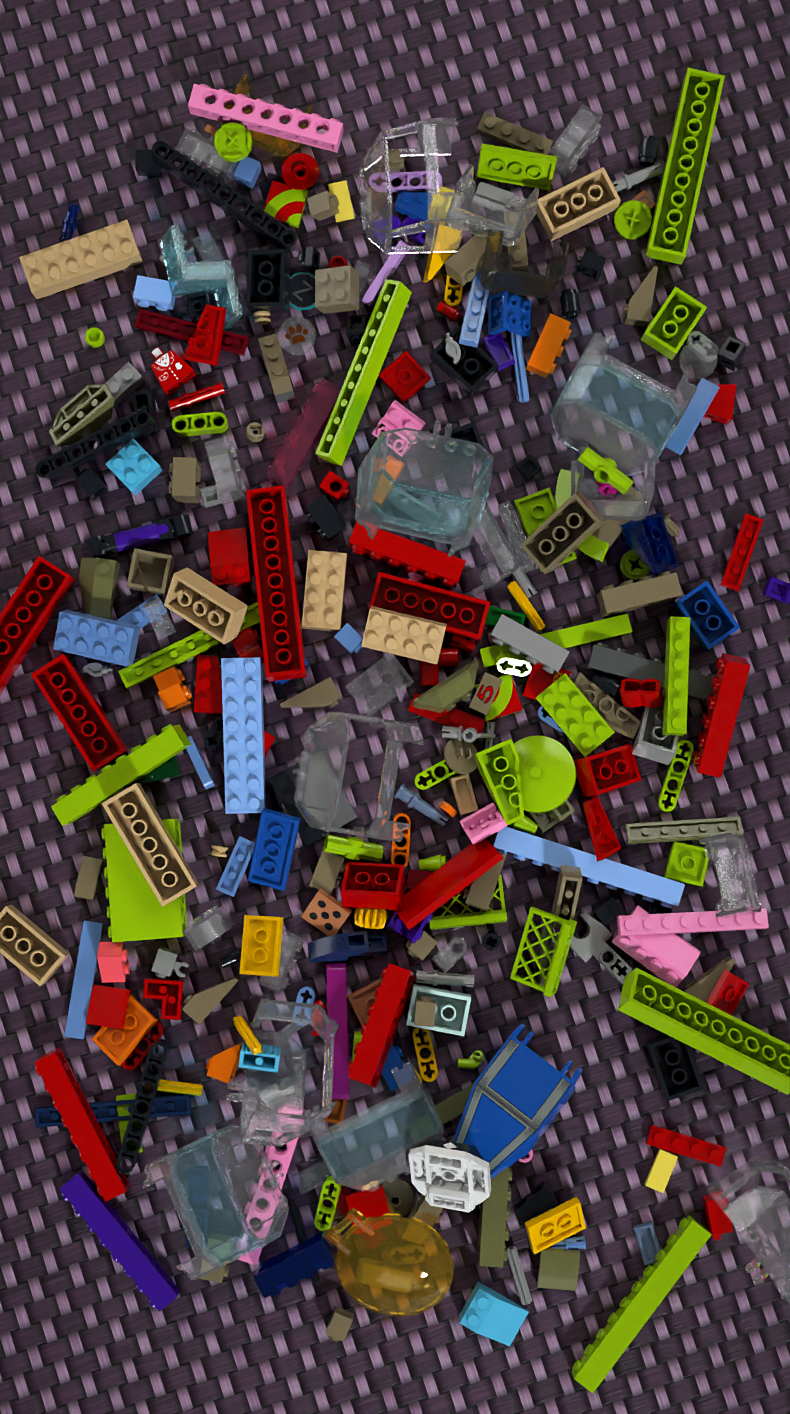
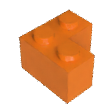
[153,667,193,712]

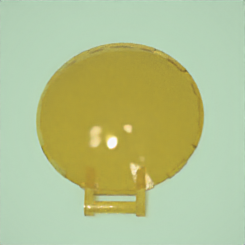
[325,1208,454,1316]

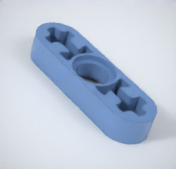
[186,735,215,790]

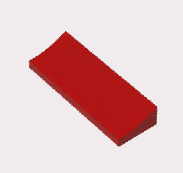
[395,838,504,930]

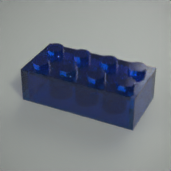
[253,1230,338,1298]

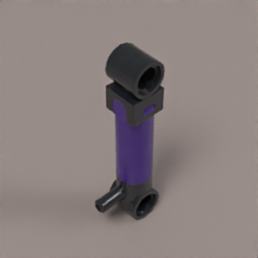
[87,514,193,558]

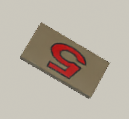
[469,672,502,715]

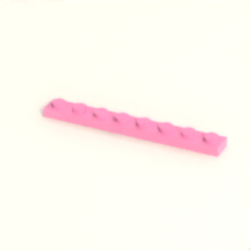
[617,909,769,936]

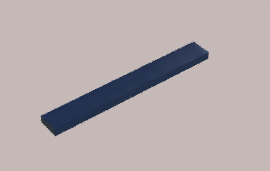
[35,1094,192,1128]

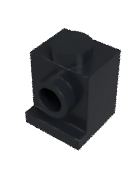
[575,251,606,281]
[186,291,208,323]
[717,336,746,371]

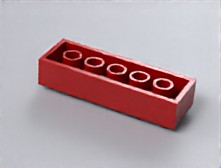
[349,521,466,588]
[369,572,490,641]
[31,653,130,772]
[692,653,750,778]
[347,963,416,1088]

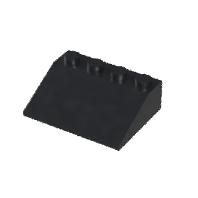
[269,751,357,846]

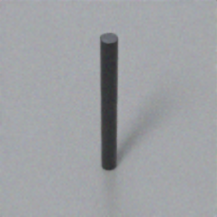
[289,1204,320,1283]

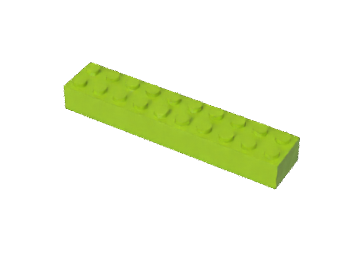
[645,68,725,265]
[617,968,790,1095]

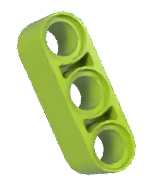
[172,412,229,437]

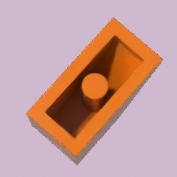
[206,1043,243,1083]

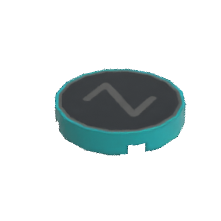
[289,272,315,311]

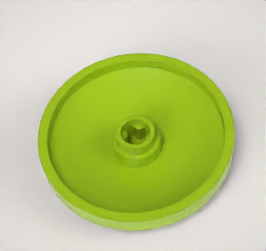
[514,736,576,813]

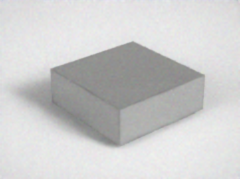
[200,484,223,508]

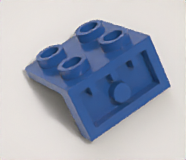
[488,291,531,338]

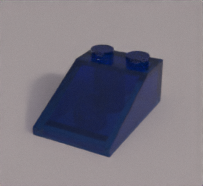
[621,512,680,574]

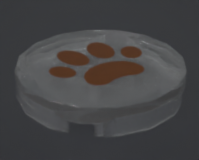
[278,317,316,355]

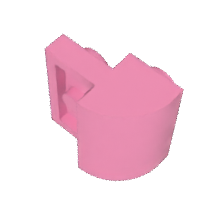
[372,400,426,456]
[459,802,507,845]

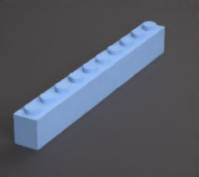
[493,827,685,908]

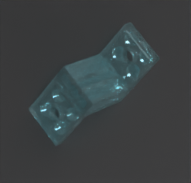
[160,225,243,330]

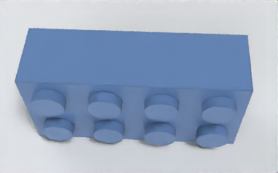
[53,610,140,667]

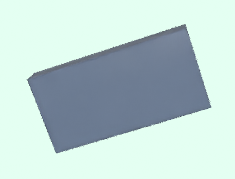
[633,1221,660,1266]

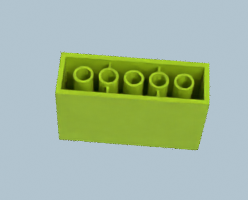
[102,818,188,942]

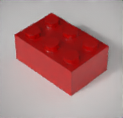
[340,862,406,910]

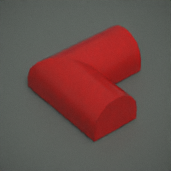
[420,648,458,686]
[143,978,184,1020]

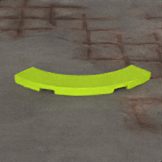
[555,469,609,562]

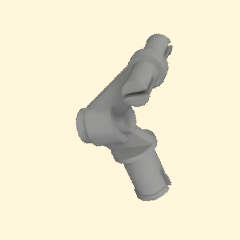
[442,721,496,749]

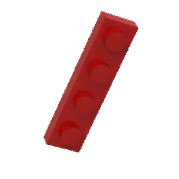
[720,513,764,592]
[408,693,486,733]
[645,1124,727,1167]

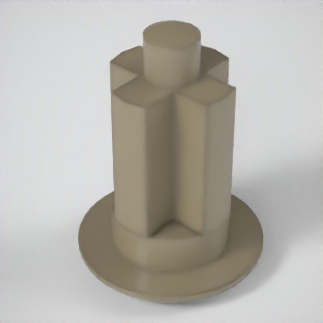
[657,514,680,537]

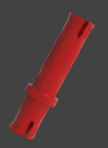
[168,382,225,412]

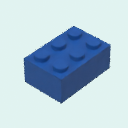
[672,581,740,652]

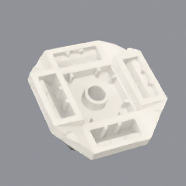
[408,1138,491,1213]

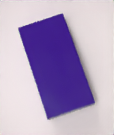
[482,333,515,371]

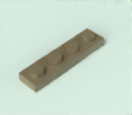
[477,112,553,155]

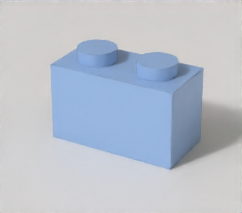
[133,275,177,311]

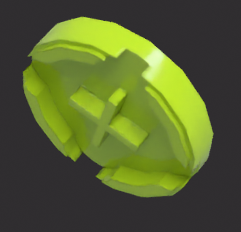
[214,122,253,162]
[614,200,652,240]

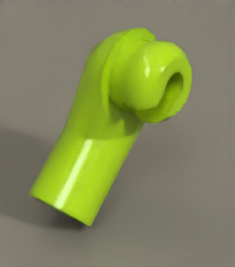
[457,1050,484,1069]

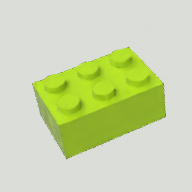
[641,286,707,360]

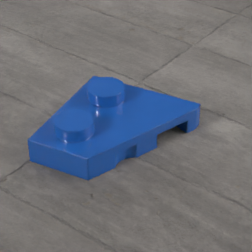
[395,191,436,226]

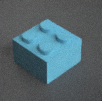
[105,439,162,496]

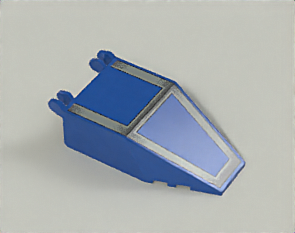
[452,1024,583,1179]

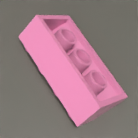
[612,906,701,987]

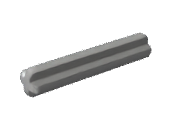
[507,1246,532,1305]

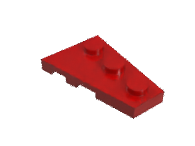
[181,304,227,366]
[194,655,223,714]
[583,796,621,862]

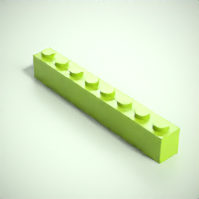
[51,724,192,826]

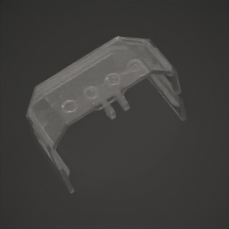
[359,117,464,254]
[293,712,424,842]
[226,999,339,1147]
[708,1157,790,1305]

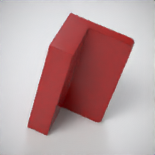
[702,1192,733,1240]

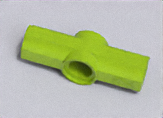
[577,447,634,495]
[323,834,383,862]

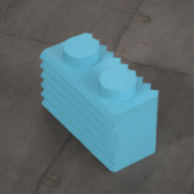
[238,1041,281,1073]

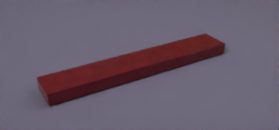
[135,308,249,356]

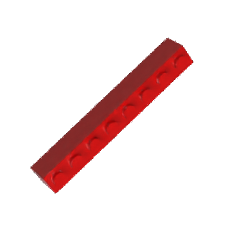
[34,1047,130,1202]

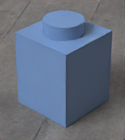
[234,155,262,190]
[334,623,363,654]

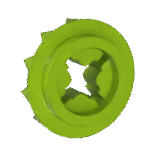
[620,549,651,580]

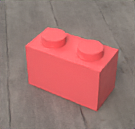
[97,942,130,983]

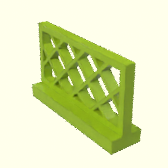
[429,875,507,930]
[510,907,577,998]

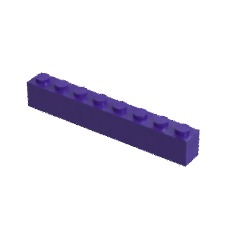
[60,1169,180,1312]

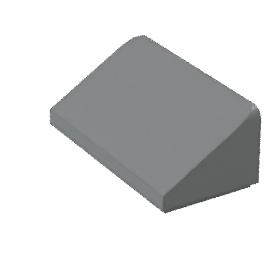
[473,182,515,214]

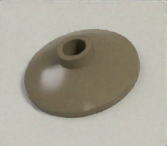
[382,1178,414,1218]

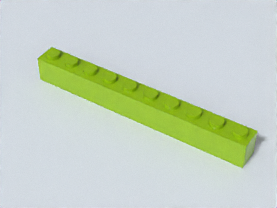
[315,279,412,466]
[572,1215,712,1394]

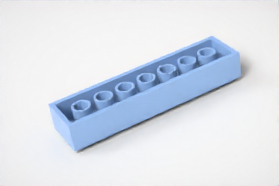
[221,657,266,814]

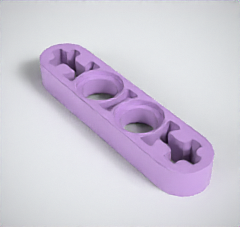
[369,171,443,193]
[362,240,409,307]

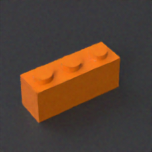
[526,313,572,378]

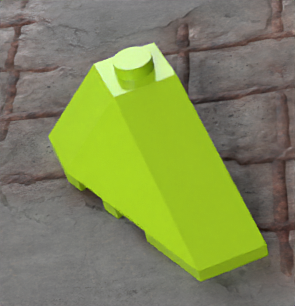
[472,739,524,825]

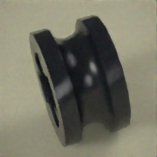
[482,933,500,951]

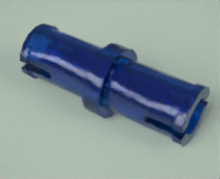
[59,203,80,242]

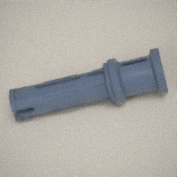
[394,783,449,827]

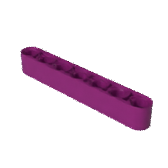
[326,963,350,1099]

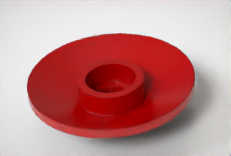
[282,153,319,190]

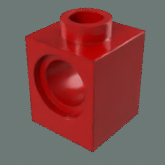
[319,471,350,502]

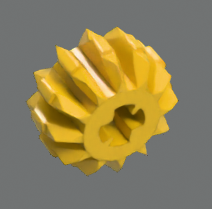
[354,908,387,929]

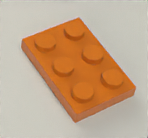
[91,995,157,1066]

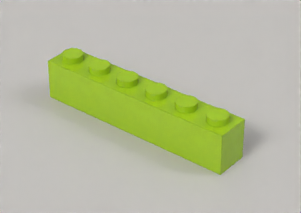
[663,616,690,736]

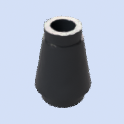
[592,673,621,696]

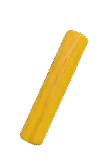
[507,581,545,632]
[233,1015,262,1055]
[145,1079,203,1096]

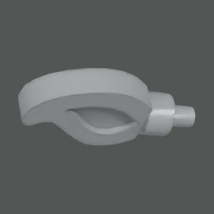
[445,333,461,364]
[81,663,113,677]

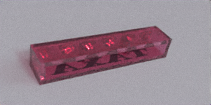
[265,378,341,491]

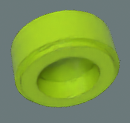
[85,327,105,348]

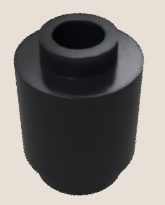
[638,135,659,166]
[560,289,581,319]

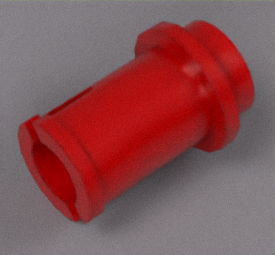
[436,300,461,322]
[450,635,476,654]

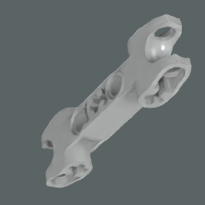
[570,911,633,986]

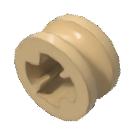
[253,311,271,325]
[210,845,228,857]

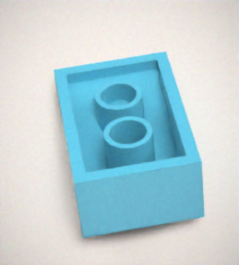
[459,1281,529,1346]

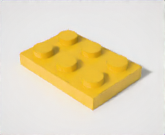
[240,915,283,977]
[525,1197,586,1254]

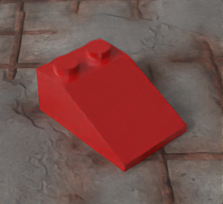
[208,527,253,588]
[574,743,641,797]

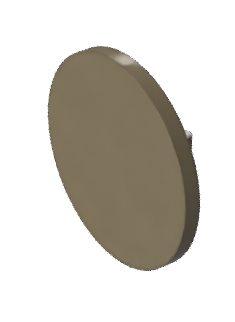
[443,738,477,774]

